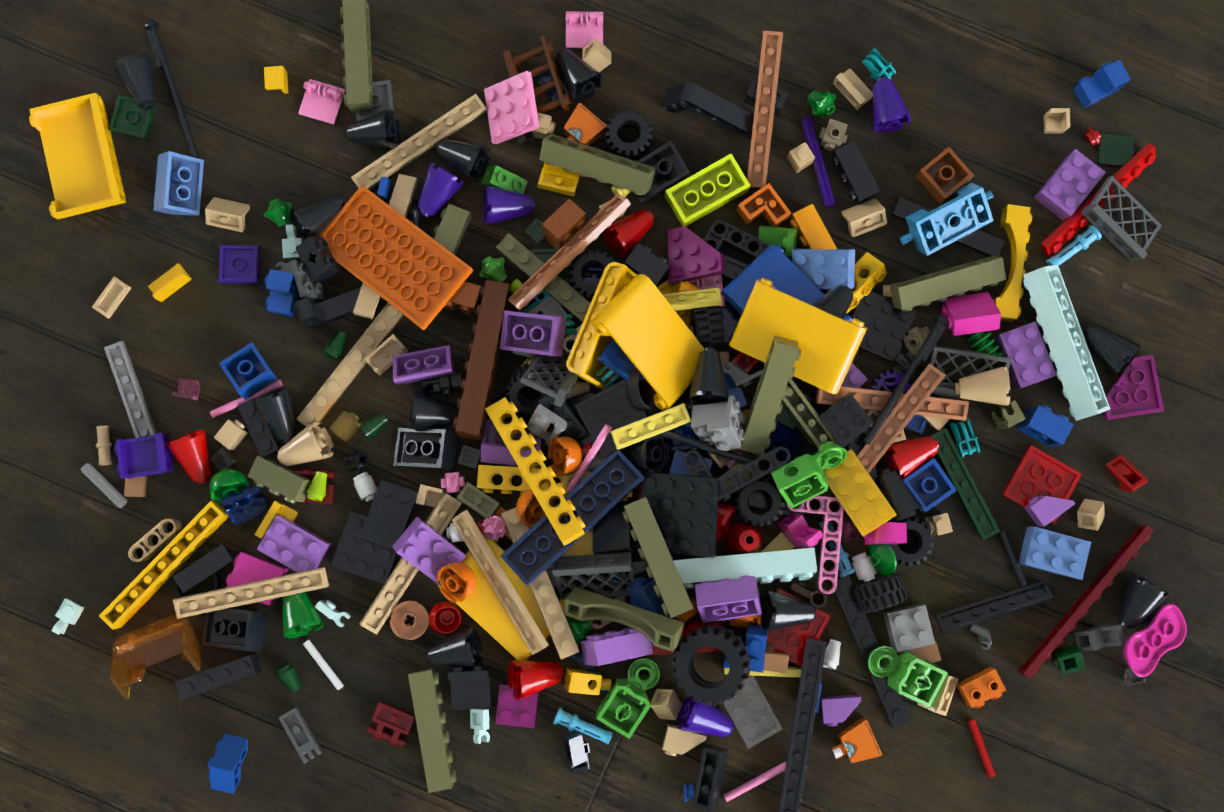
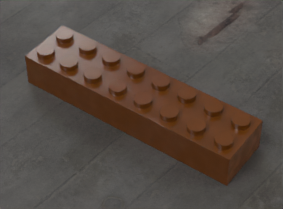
[453,280,511,441]

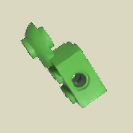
[771,441,848,509]
[868,646,948,708]
[596,658,660,739]

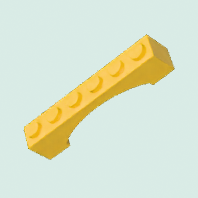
[993,204,1032,322]

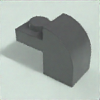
[1074,624,1125,651]

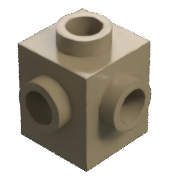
[819,119,848,151]
[903,326,937,356]

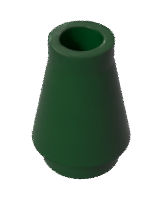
[323,330,348,360]
[359,413,389,439]
[276,663,302,693]

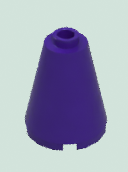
[873,77,912,133]
[418,162,465,218]
[483,186,535,224]
[677,696,734,737]

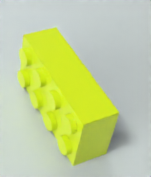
[664,154,751,227]

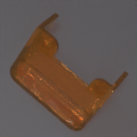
[110,614,201,700]

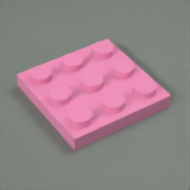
[484,71,539,144]

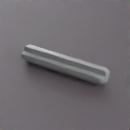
[80,463,127,508]

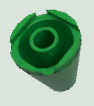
[282,592,323,638]

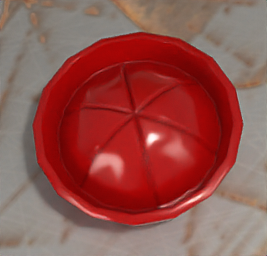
[429,601,462,635]

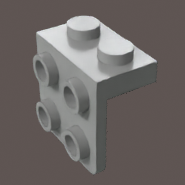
[706,395,746,451]

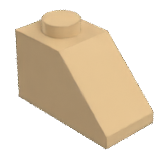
[662,724,707,756]

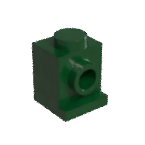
[1052,643,1086,675]

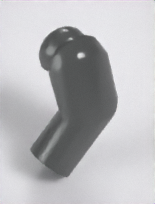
[969,624,992,650]

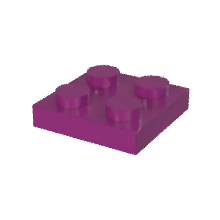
[495,684,539,728]

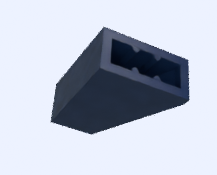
[627,576,679,621]

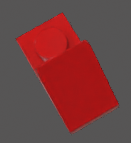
[1106,455,1148,492]

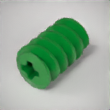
[967,331,1003,366]

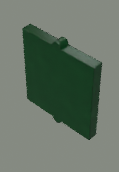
[1097,133,1135,167]

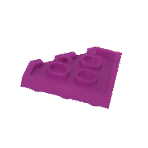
[668,226,724,285]
[1103,355,1164,420]

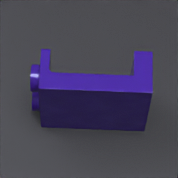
[114,433,173,479]

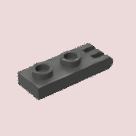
[279,707,322,764]

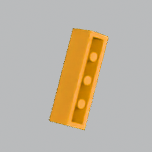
[790,204,837,249]

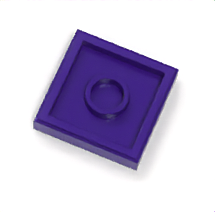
[219,245,260,284]

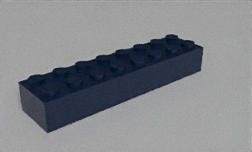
[500,450,645,587]

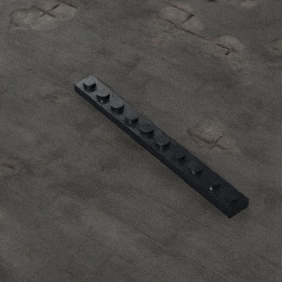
[778,637,827,812]

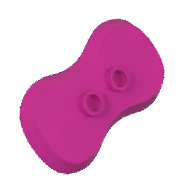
[1123,604,1187,677]

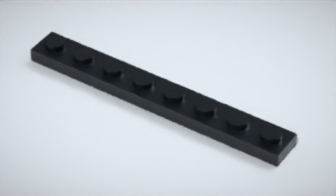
[830,575,911,728]

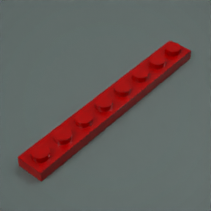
[1041,143,1156,258]

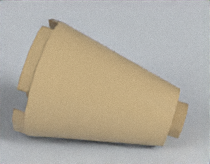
[955,366,1010,406]
[277,421,334,467]

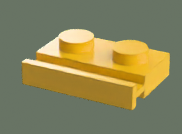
[538,162,580,196]

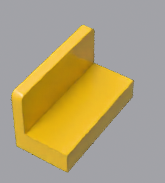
[148,263,192,302]
[255,501,298,539]

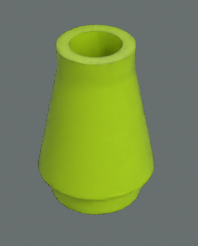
[306,472,327,502]

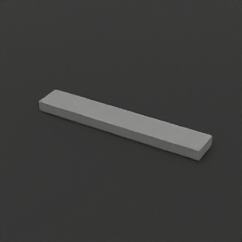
[104,341,156,438]

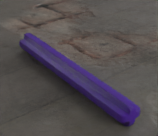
[801,116,835,207]

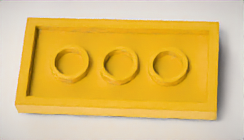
[823,449,897,537]

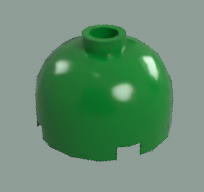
[209,468,251,505]

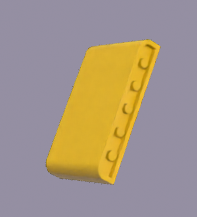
[29,93,126,219]
[567,262,637,391]
[591,274,704,410]
[729,278,868,394]
[438,535,566,661]

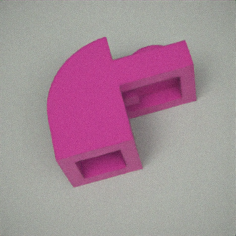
[778,512,823,549]
[864,522,907,545]

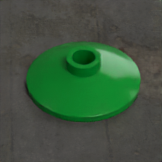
[868,544,897,576]

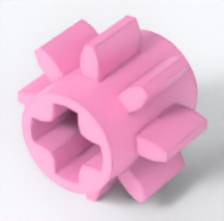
[441,472,465,493]
[482,516,507,540]

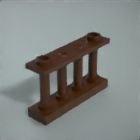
[503,35,571,113]

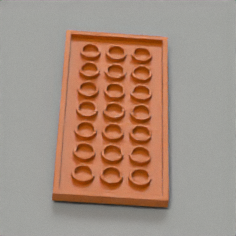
[320,185,473,330]

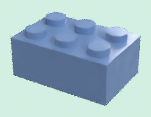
[792,248,855,289]
[1019,527,1091,580]

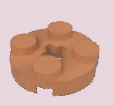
[390,601,430,640]

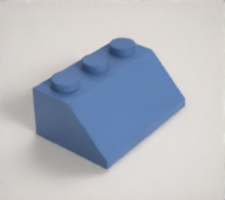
[153,151,204,216]

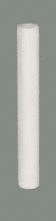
[303,640,344,690]

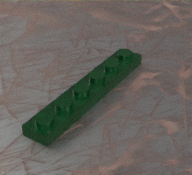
[930,428,1000,540]

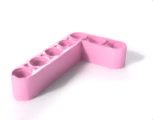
[786,496,844,594]

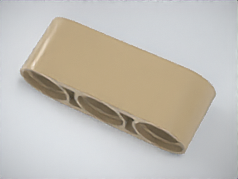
[128,519,182,562]

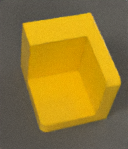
[264,66,288,94]

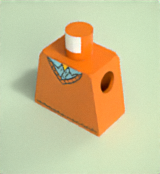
[563,103,606,146]
[831,717,882,763]

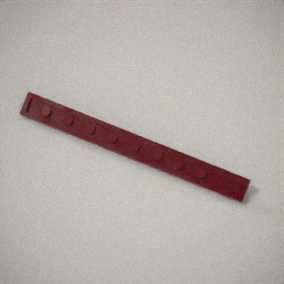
[1018,525,1154,679]

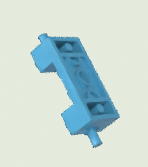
[900,183,994,256]

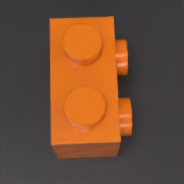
[957,667,1006,709]

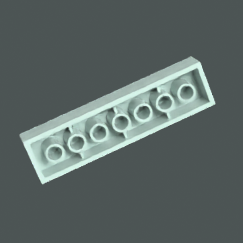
[1023,265,1110,421]
[673,548,817,591]

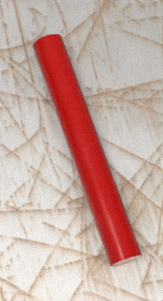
[967,719,996,778]

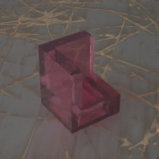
[172,378,201,401]
[832,511,861,541]

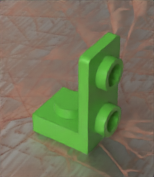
[481,165,527,194]
[758,225,797,257]

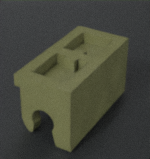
[991,400,1026,430]
[457,482,500,519]

